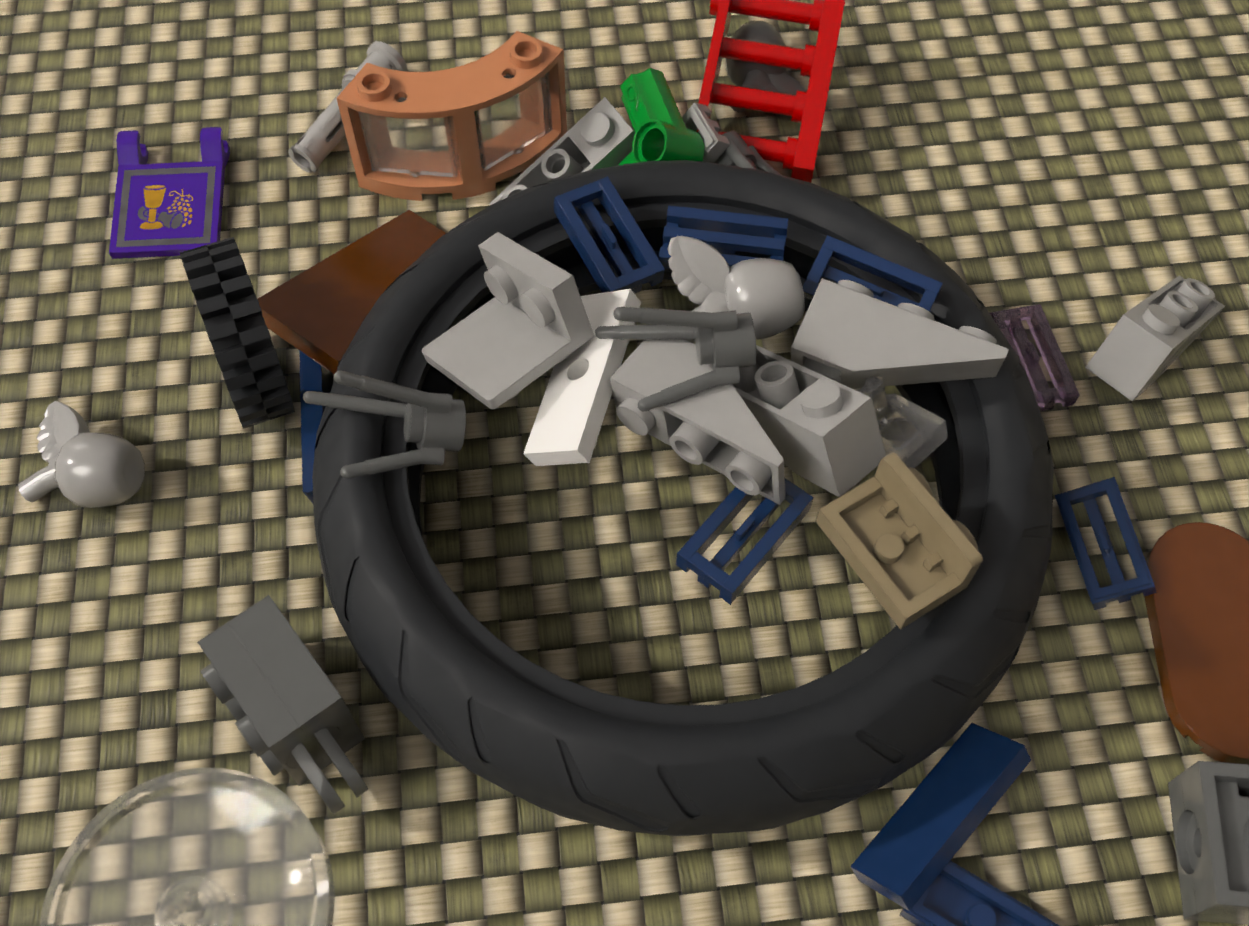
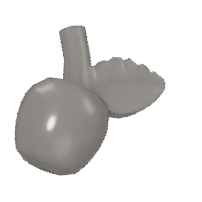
[668,236,805,343]
[18,401,145,508]

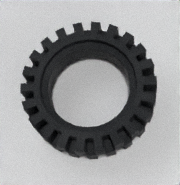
[180,237,295,429]

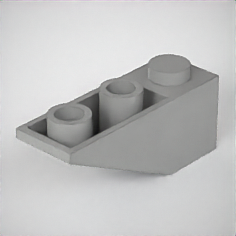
[489,97,635,205]
[1085,275,1225,401]
[791,278,1009,389]
[610,339,786,505]
[733,345,886,497]

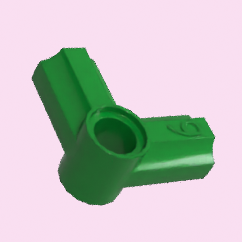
[618,68,705,165]

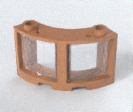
[336,31,567,201]

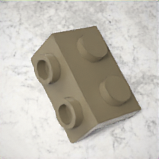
[815,452,983,630]

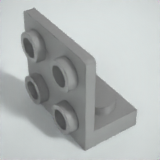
[422,232,594,409]

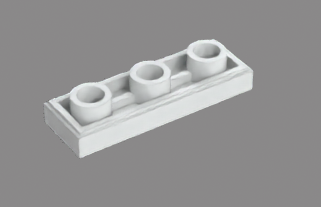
[523,289,641,466]

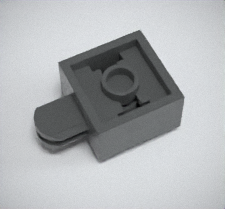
[198,595,368,814]
[1168,761,1249,925]

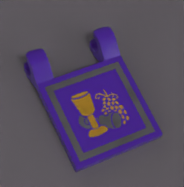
[109,127,230,259]

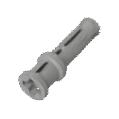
[288,41,408,173]

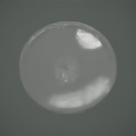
[39,768,335,926]

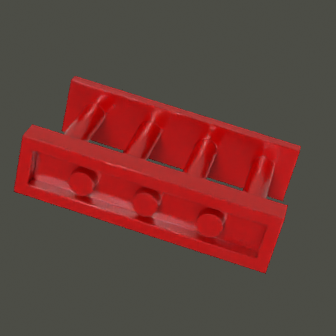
[696,0,845,183]

